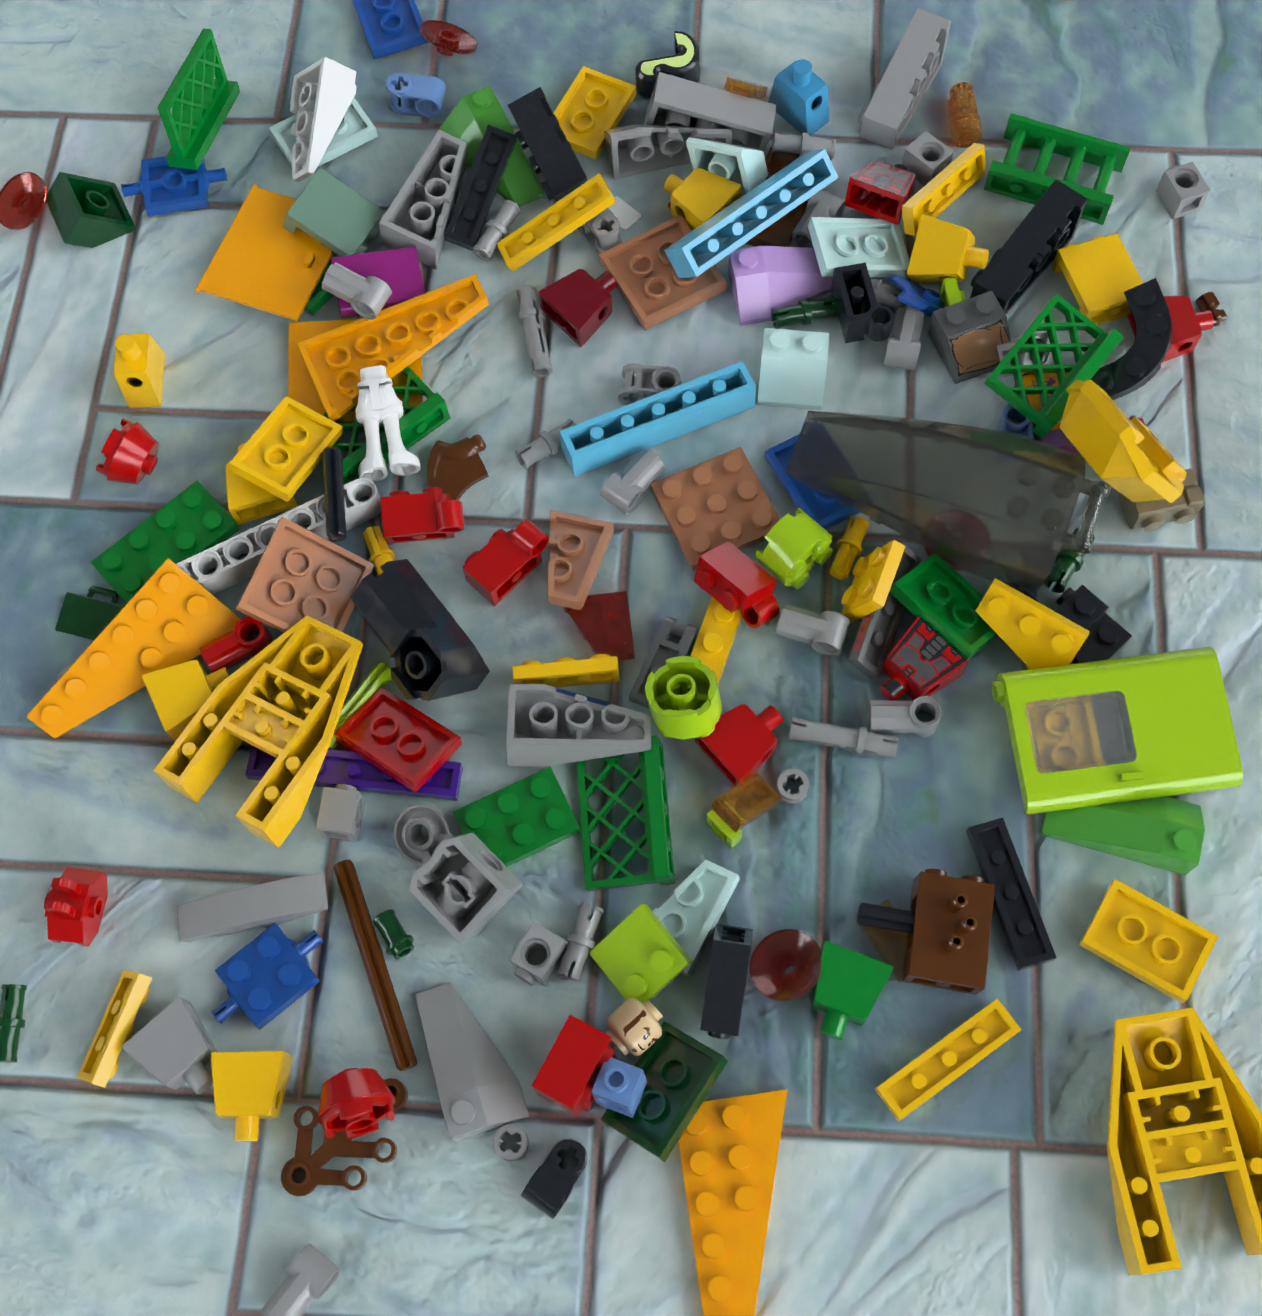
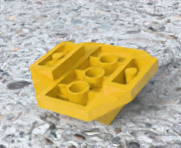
[1059,379,1187,503]

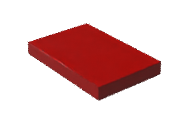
[334,687,462,793]

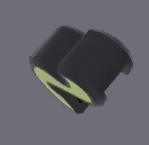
[635,31,699,98]

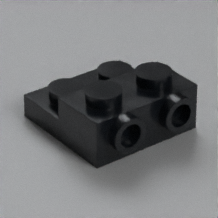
[1055,584,1132,664]

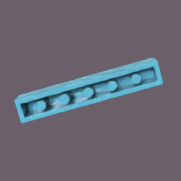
[664,149,839,278]
[559,361,756,477]

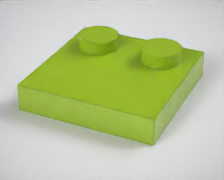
[589,903,693,1004]

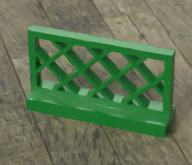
[157,28,240,170]
[984,293,1124,438]
[321,366,451,485]
[577,735,675,892]

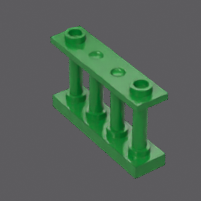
[983,113,1131,225]

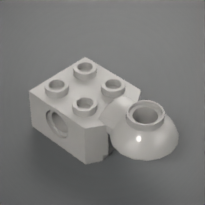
[393,804,523,944]

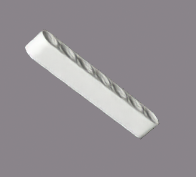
[177,478,381,594]

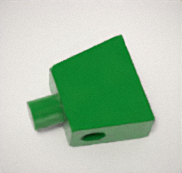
[812,941,894,1040]

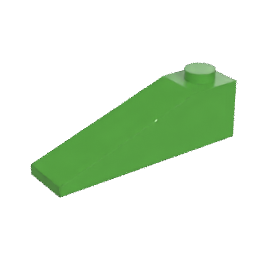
[439,86,544,207]
[1040,796,1205,875]

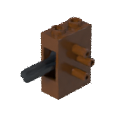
[857,869,995,995]

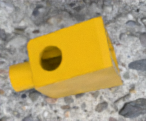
[664,168,742,231]
[906,214,989,283]
[114,333,165,408]
[225,443,298,525]
[142,660,230,741]
[211,1051,292,1142]

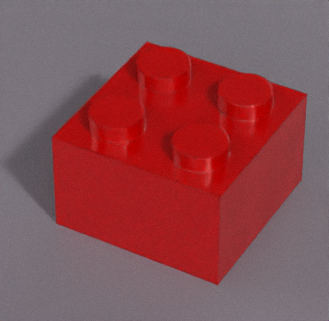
[531,1015,617,1117]

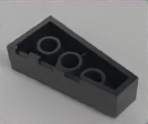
[970,179,1088,314]

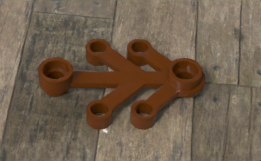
[281,1078,408,1196]

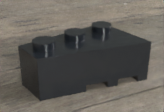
[508,87,588,202]

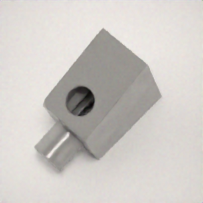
[121,997,217,1095]

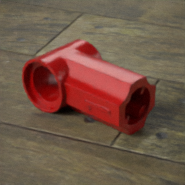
[199,616,273,673]

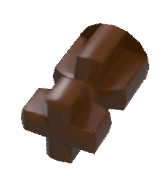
[1196,292,1227,327]

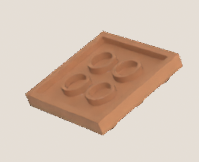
[599,215,728,330]
[650,447,780,571]
[235,517,374,633]

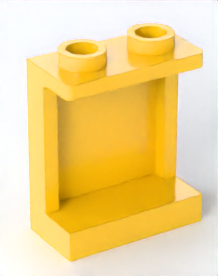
[1052,233,1143,325]

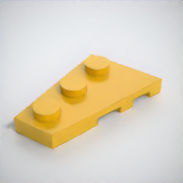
[975,578,1090,669]

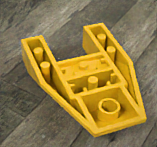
[153,615,363,848]
[1107,1007,1262,1275]

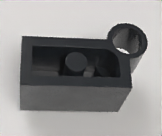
[831,263,894,343]

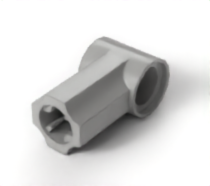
[792,189,845,248]
[322,262,392,320]
[883,305,924,371]
[600,449,665,515]
[776,604,850,656]
[869,696,942,738]
[260,1244,340,1316]

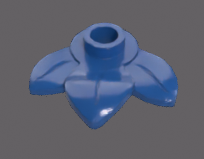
[886,275,945,317]

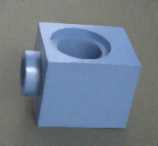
[591,1057,647,1118]

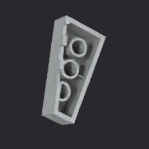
[858,8,951,150]
[643,72,776,152]
[379,130,467,270]

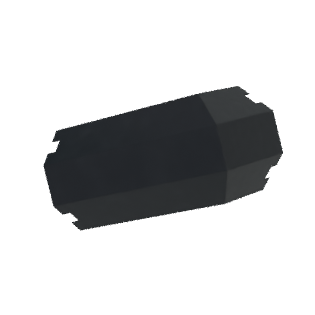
[351,559,490,701]

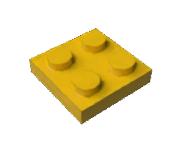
[841,540,905,623]

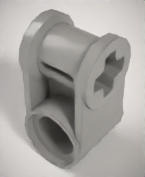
[577,208,622,254]
[618,363,681,405]

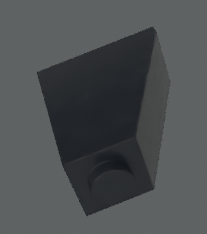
[700,924,753,1039]

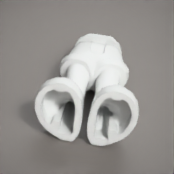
[355,365,421,482]

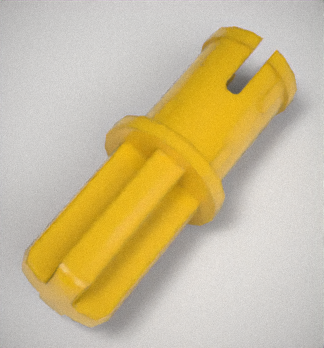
[829,516,870,581]
[363,526,396,575]

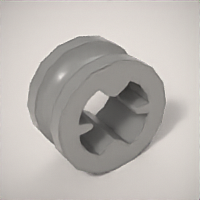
[776,768,809,804]
[493,1124,529,1162]

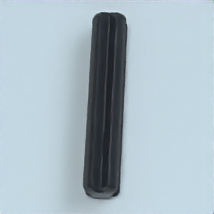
[322,447,346,542]

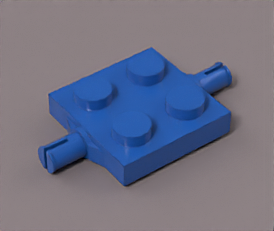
[121,156,228,216]
[211,923,324,1030]

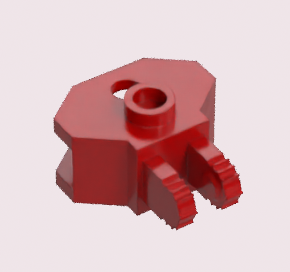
[44,867,108,947]

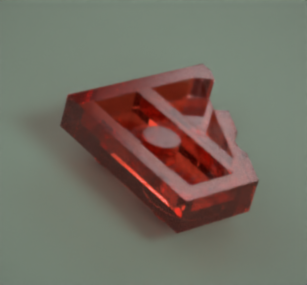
[562,591,635,661]

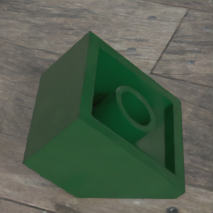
[45,172,135,248]

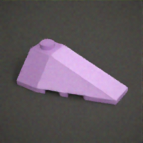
[728,246,833,326]

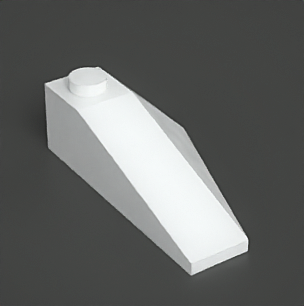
[290,57,357,182]

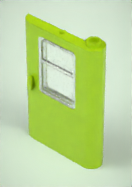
[992,647,1243,815]

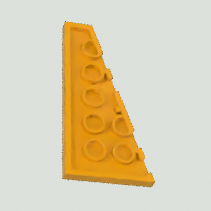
[297,274,489,422]
[26,558,242,739]
[678,1089,788,1316]

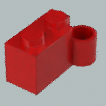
[380,487,464,544]
[462,520,549,607]
[694,541,780,628]

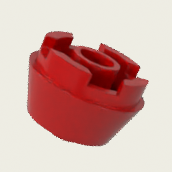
[96,418,159,485]
[318,1068,395,1139]

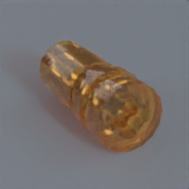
[947,82,983,148]

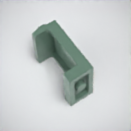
[283,167,384,256]

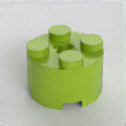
[755,508,833,590]
[645,656,722,740]

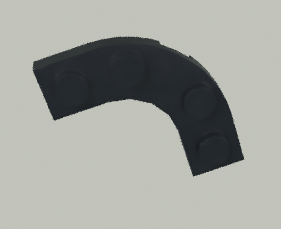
[1091,278,1173,400]

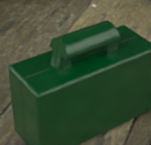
[55,586,124,640]

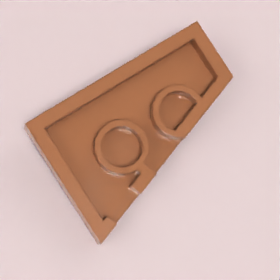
[548,510,614,611]

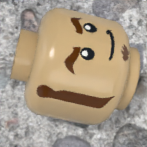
[605,998,663,1056]

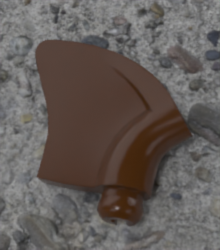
[427,434,489,501]

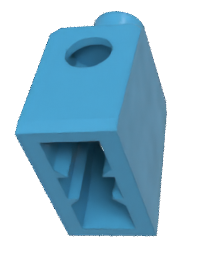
[768,59,829,136]

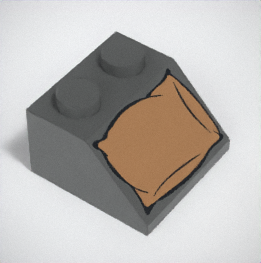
[927,291,1011,384]

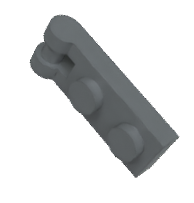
[629,615,698,709]

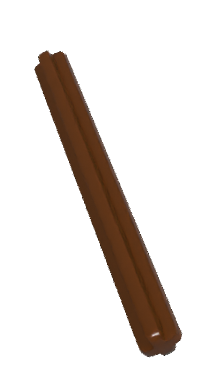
[333,860,417,1071]

